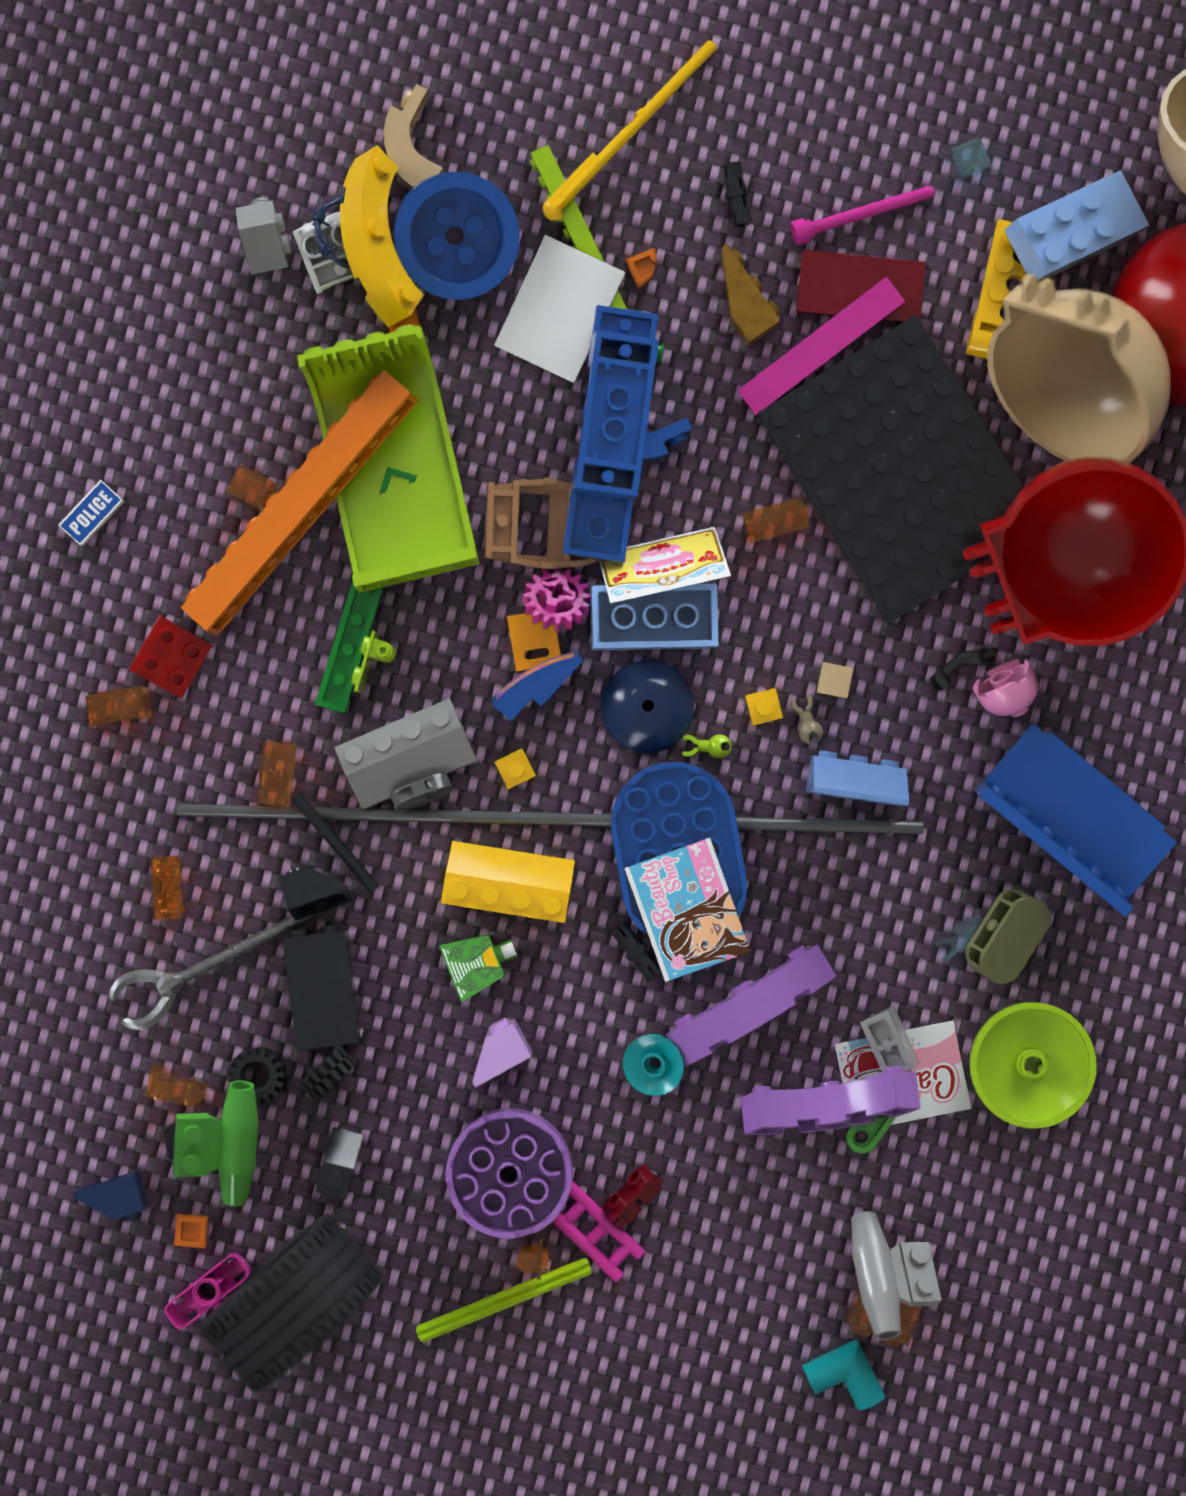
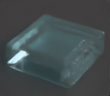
[950,137,992,179]

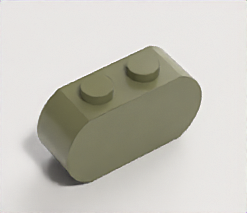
[966,889,1051,984]

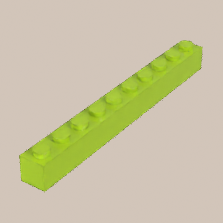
[529,145,627,309]

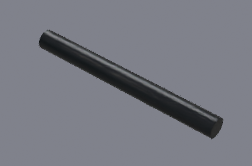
[290,791,380,893]

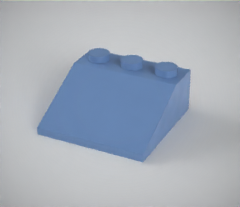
[806,750,909,806]

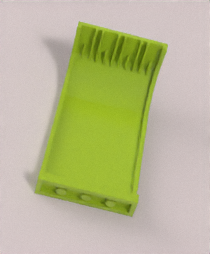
[297,325,480,593]

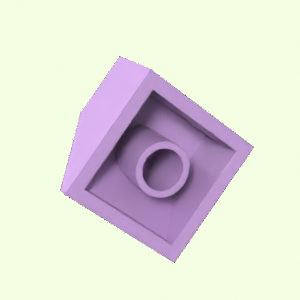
[472,1017,532,1087]

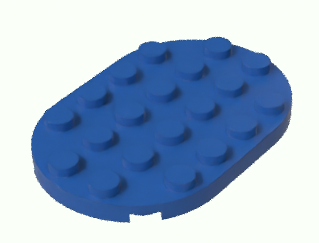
[611,762,747,936]

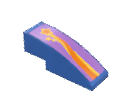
[492,651,583,721]

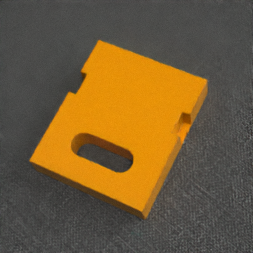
[507,613,561,672]

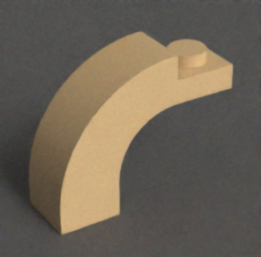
[384,84,444,190]

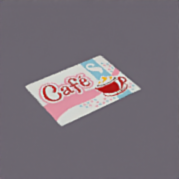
[835,1020,971,1125]

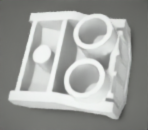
[293,212,354,294]

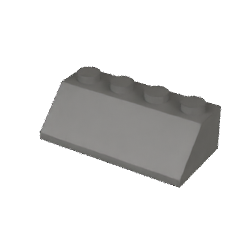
[334,698,477,810]

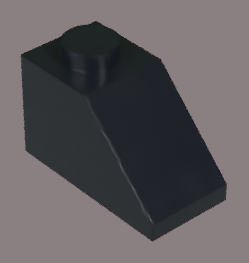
[279,867,354,921]
[316,1127,364,1199]

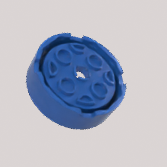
[392,172,520,300]

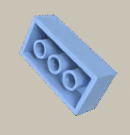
[1004,170,1149,283]
[590,584,718,651]

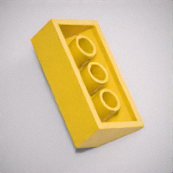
[441,841,575,923]

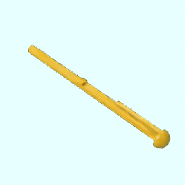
[543,40,717,221]

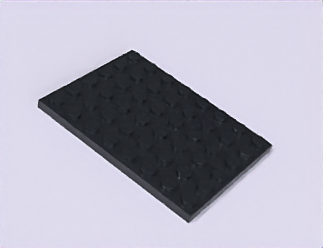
[757,315,1023,624]

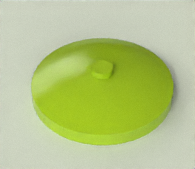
[969,1002,1097,1128]

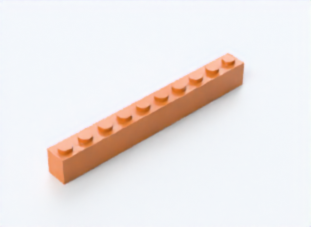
[180,370,419,636]

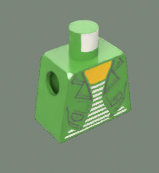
[439,934,518,1002]

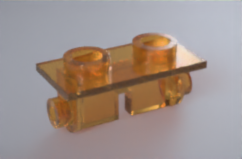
[742,497,810,543]
[150,856,185,920]
[516,1238,549,1280]

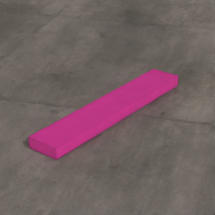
[737,277,905,416]

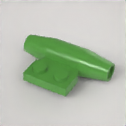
[173,1080,258,1206]

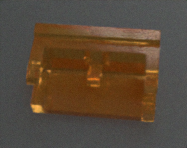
[255,741,297,807]

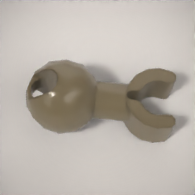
[791,694,823,744]

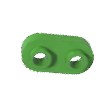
[845,1115,895,1153]

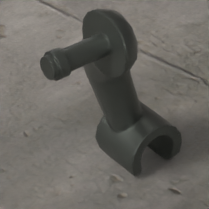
[929,648,997,692]

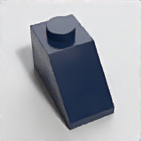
[73,1170,149,1222]

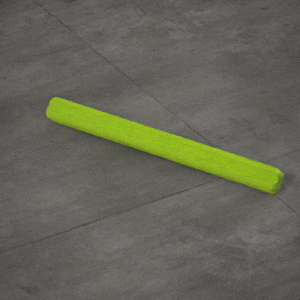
[416,1258,592,1342]

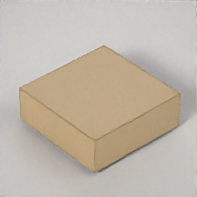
[816,662,853,699]

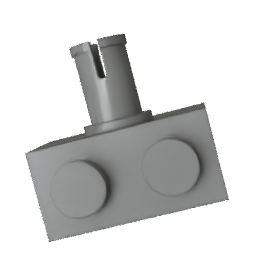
[236,197,292,274]

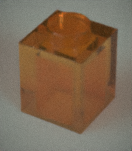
[226,464,278,512]

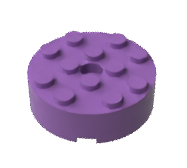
[446,1108,573,1239]

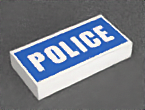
[58,480,125,547]

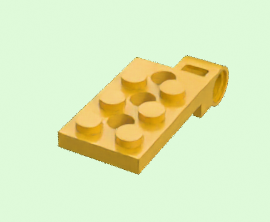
[965,219,1049,360]

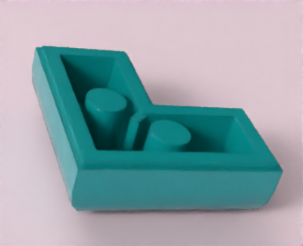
[802,1338,885,1410]

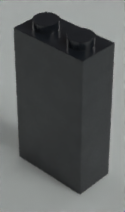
[282,924,361,1051]

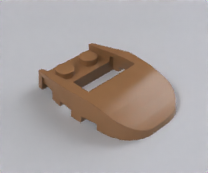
[483,478,599,569]

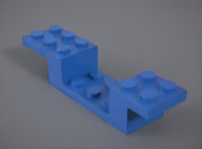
[562,305,659,563]

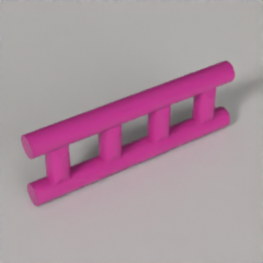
[552,1181,645,1283]

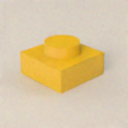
[745,688,783,726]
[495,748,536,790]

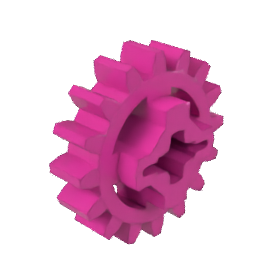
[523,568,591,632]

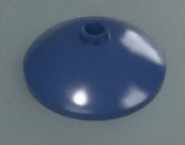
[601,660,694,753]

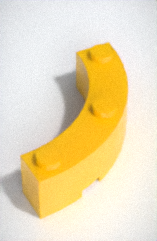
[340,145,423,327]

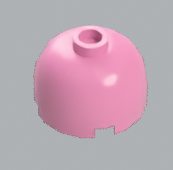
[973,659,1038,717]

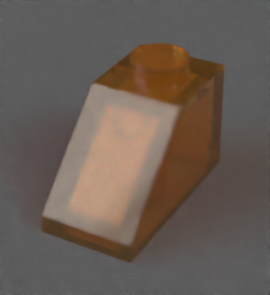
[85,686,152,727]

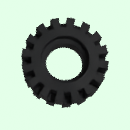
[299,1045,357,1102]
[227,1047,286,1105]

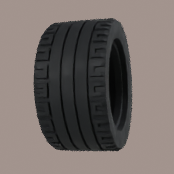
[200,1213,383,1392]

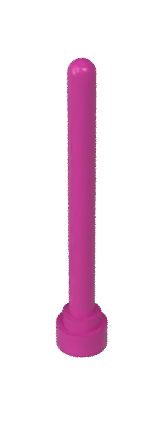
[790,186,935,246]

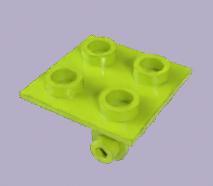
[351,631,396,695]

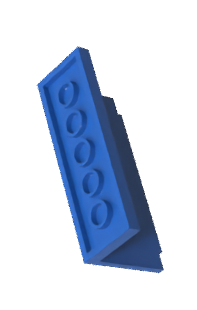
[975,723,1177,917]

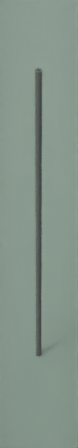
[177,804,924,834]

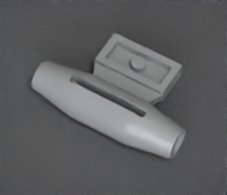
[851,1211,942,1340]

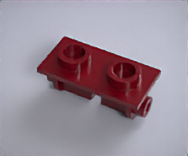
[602,1163,664,1228]

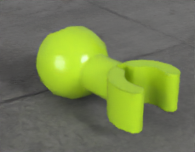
[682,734,732,759]

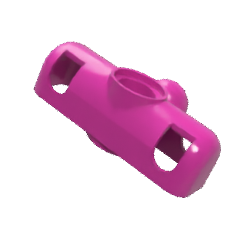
[164,1253,250,1329]

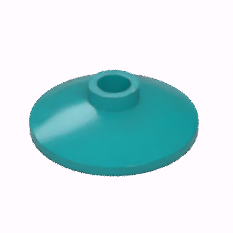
[623,1034,684,1096]

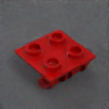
[128,615,213,699]

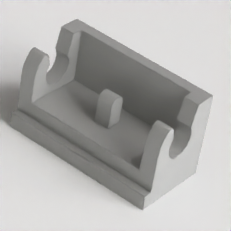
[860,1006,920,1073]

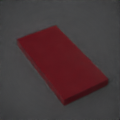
[796,249,926,323]

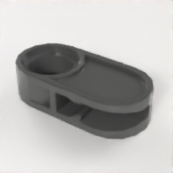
[390,773,453,812]

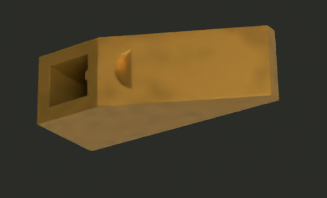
[721,244,781,347]

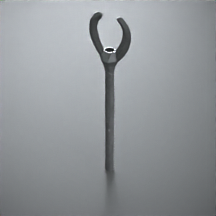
[109,909,329,1030]

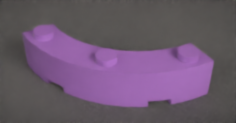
[666,944,836,1067]
[740,1066,921,1135]

